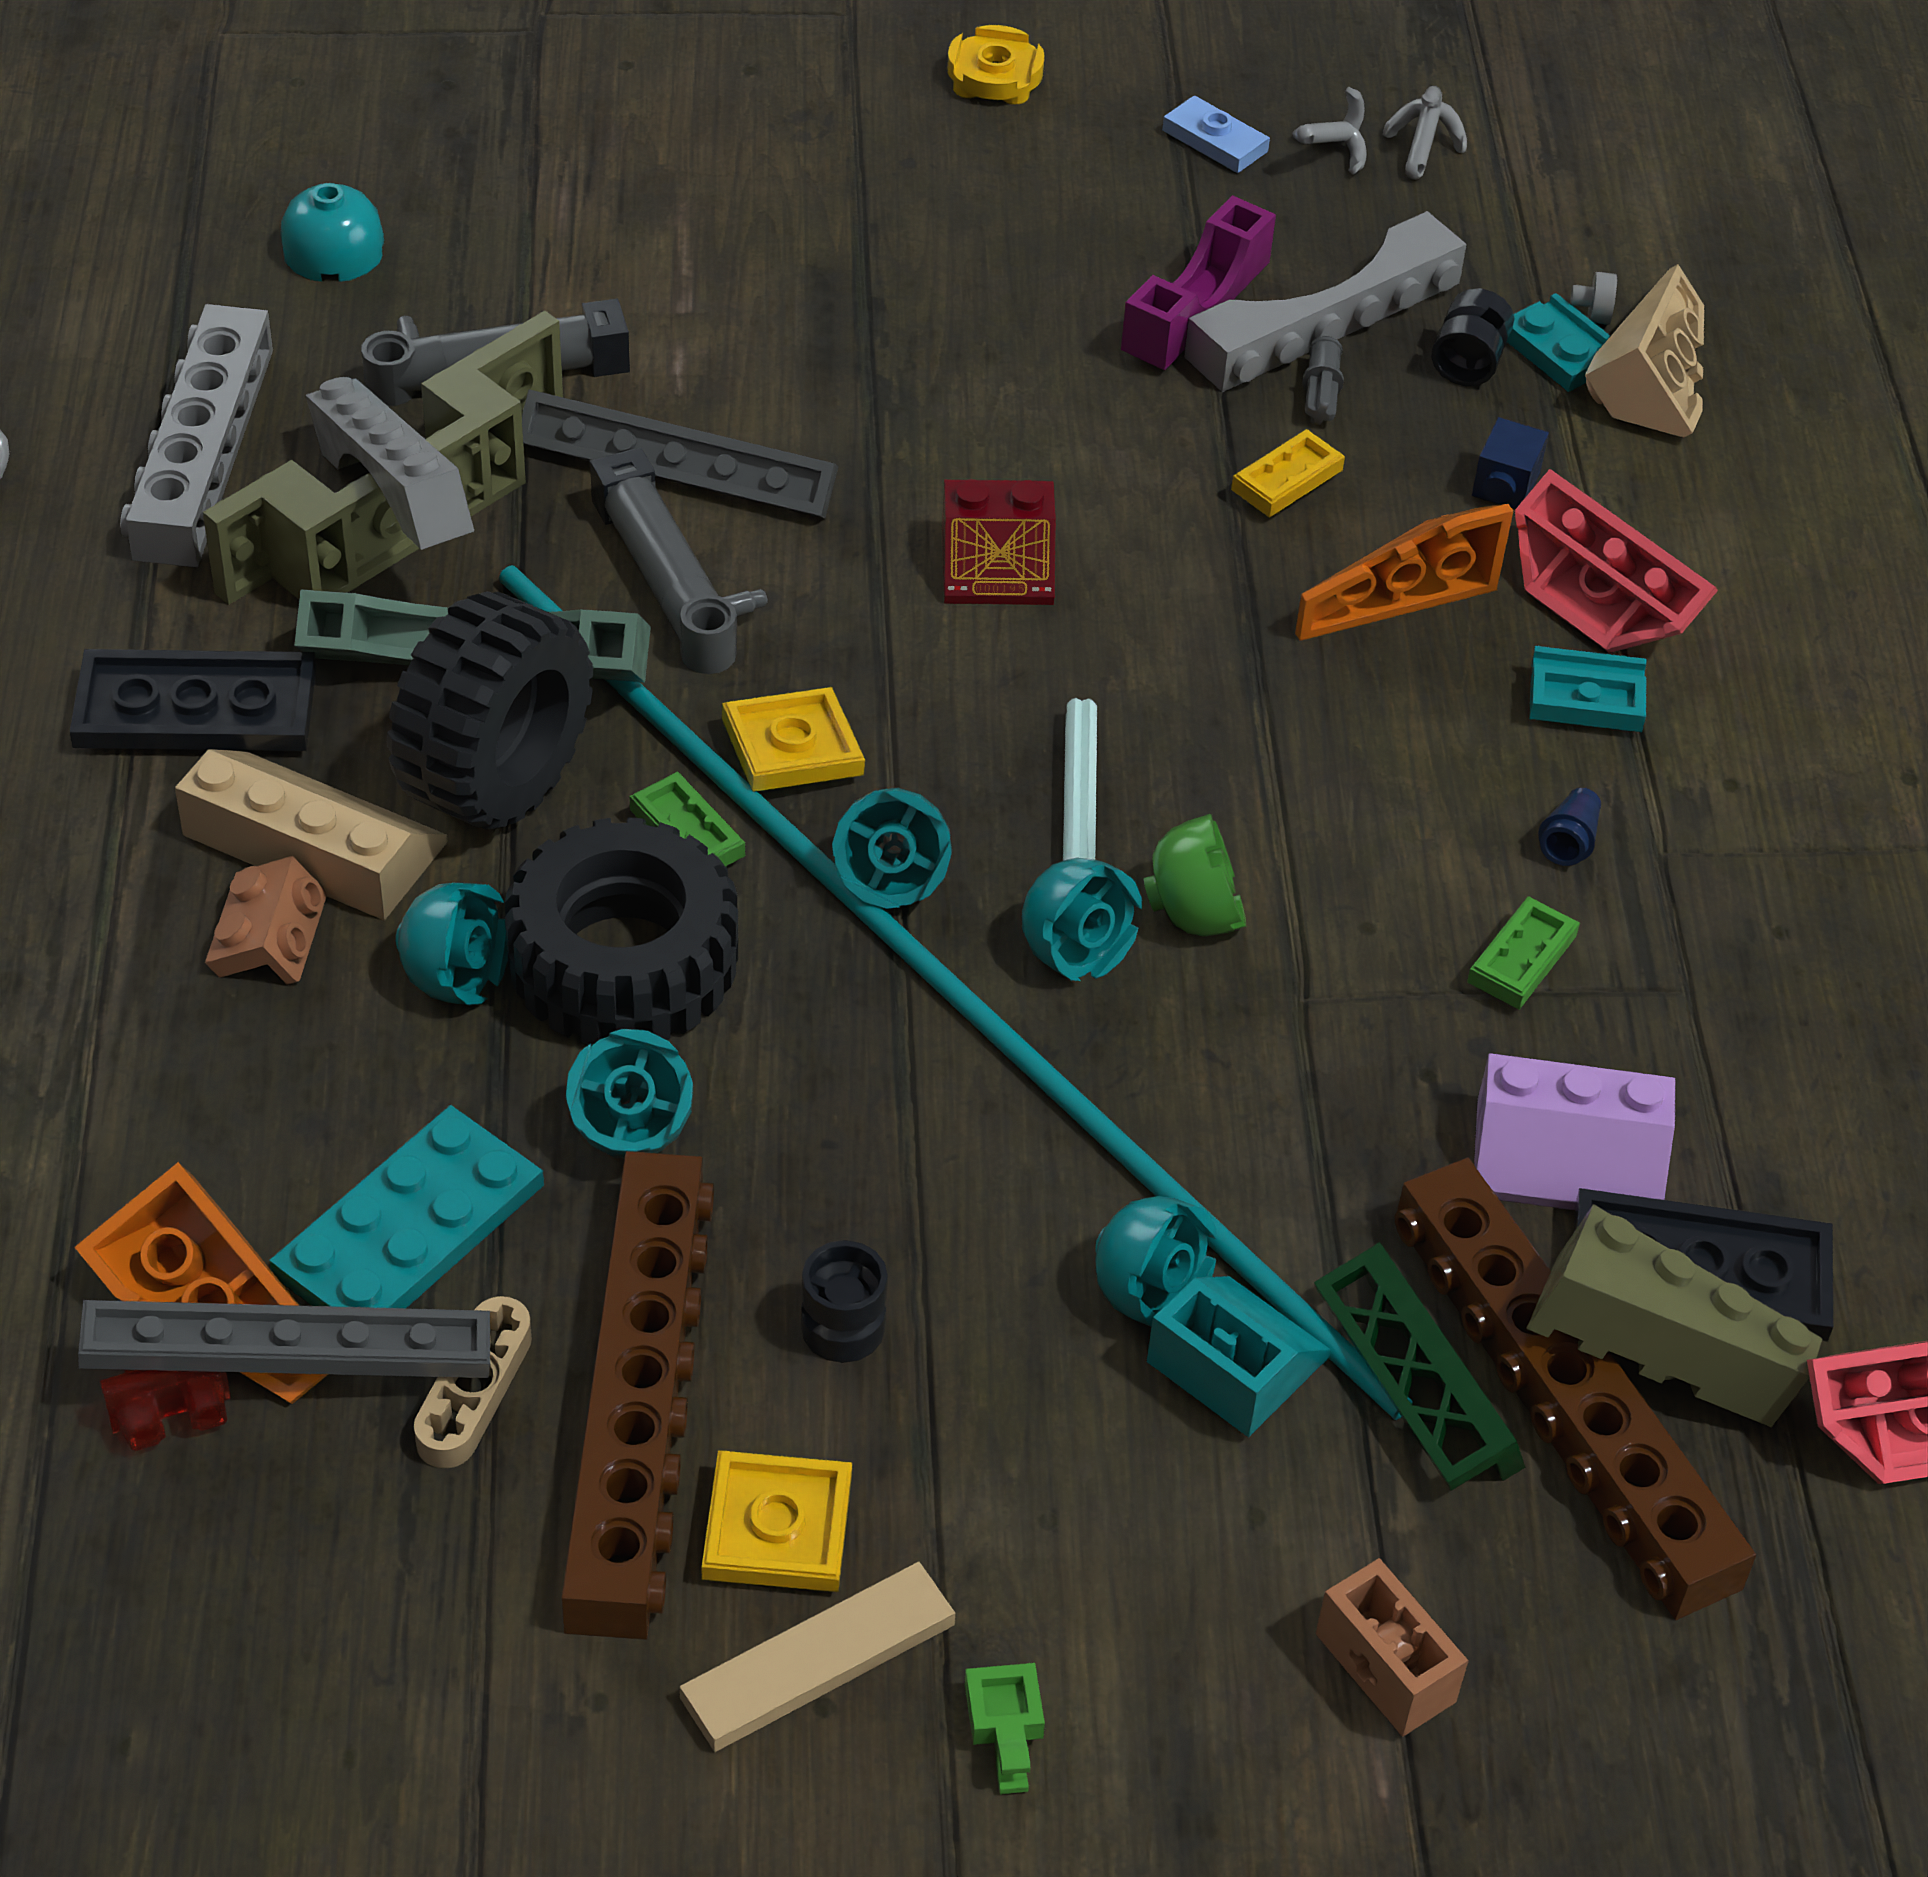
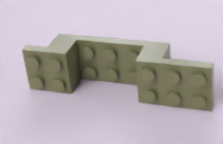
[203,311,563,605]

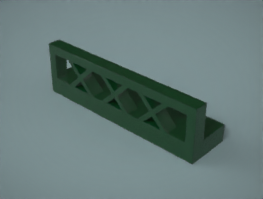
[1314,1242,1526,1491]

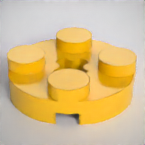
[947,25,1044,104]

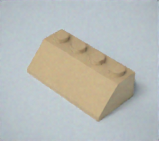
[175,749,447,921]

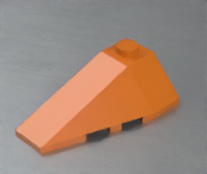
[1295,504,1513,641]
[74,1162,328,1404]

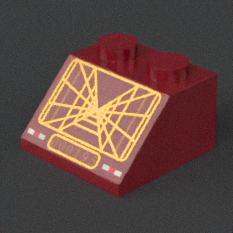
[942,479,1056,605]

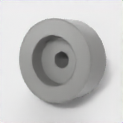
[1570,272,1617,325]

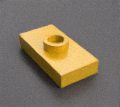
[1231,429,1345,518]

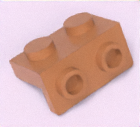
[205,856,327,984]

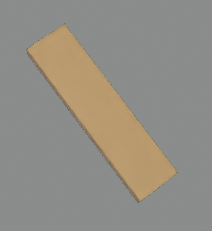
[680,1562,956,1752]

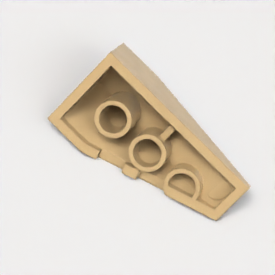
[1585,264,1704,438]

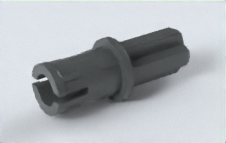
[1302,336,1344,425]

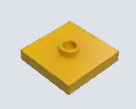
[722,687,865,792]
[702,1450,852,1592]

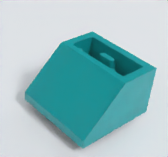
[1147,1276,1331,1438]

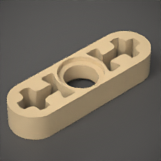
[414,1296,532,1468]

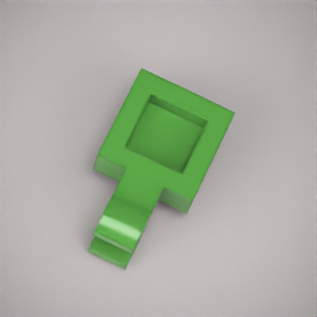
[965,1663,1045,1794]

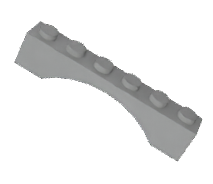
[1184,211,1466,392]
[306,377,474,550]

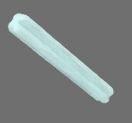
[1063,698,1097,861]

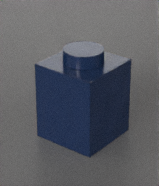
[1472,417,1549,509]

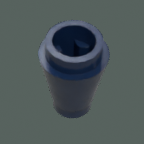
[1538,788,1601,866]

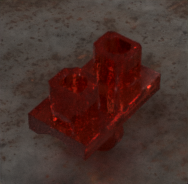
[100,1369,231,1451]

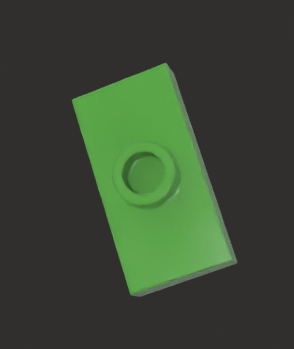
[629,772,745,867]
[1467,896,1580,1010]

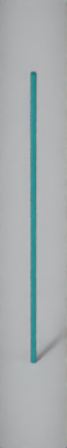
[499,565,1412,1420]

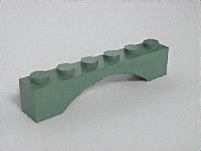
[294,590,651,682]

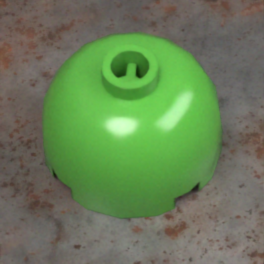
[1144,814,1246,937]

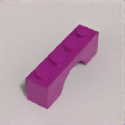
[1121,195,1276,370]

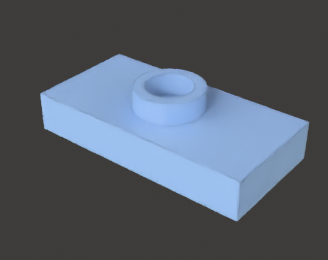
[1162,95,1270,173]

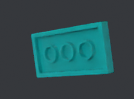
[269,1105,544,1308]

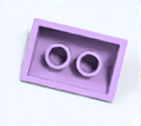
[1474,1053,1675,1210]

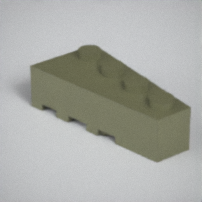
[1527,1204,1822,1427]

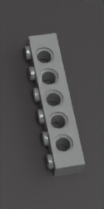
[120,304,273,568]

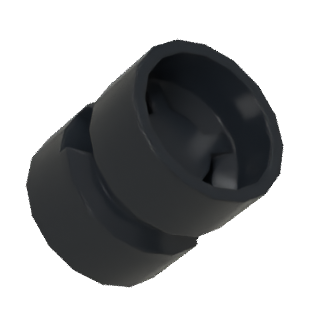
[1431,288,1515,386]
[801,1240,888,1363]

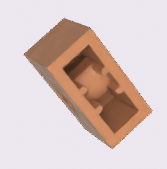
[1316,1558,1469,1737]

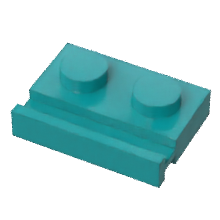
[1507,293,1610,392]
[1529,646,1646,732]

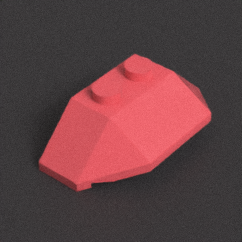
[1515,469,1718,653]
[1807,1341,1928,1484]

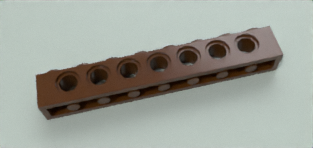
[562,1151,714,1640]
[1395,1157,1757,1621]

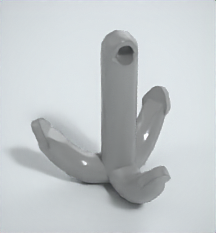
[1383,86,1467,180]
[1293,87,1367,175]

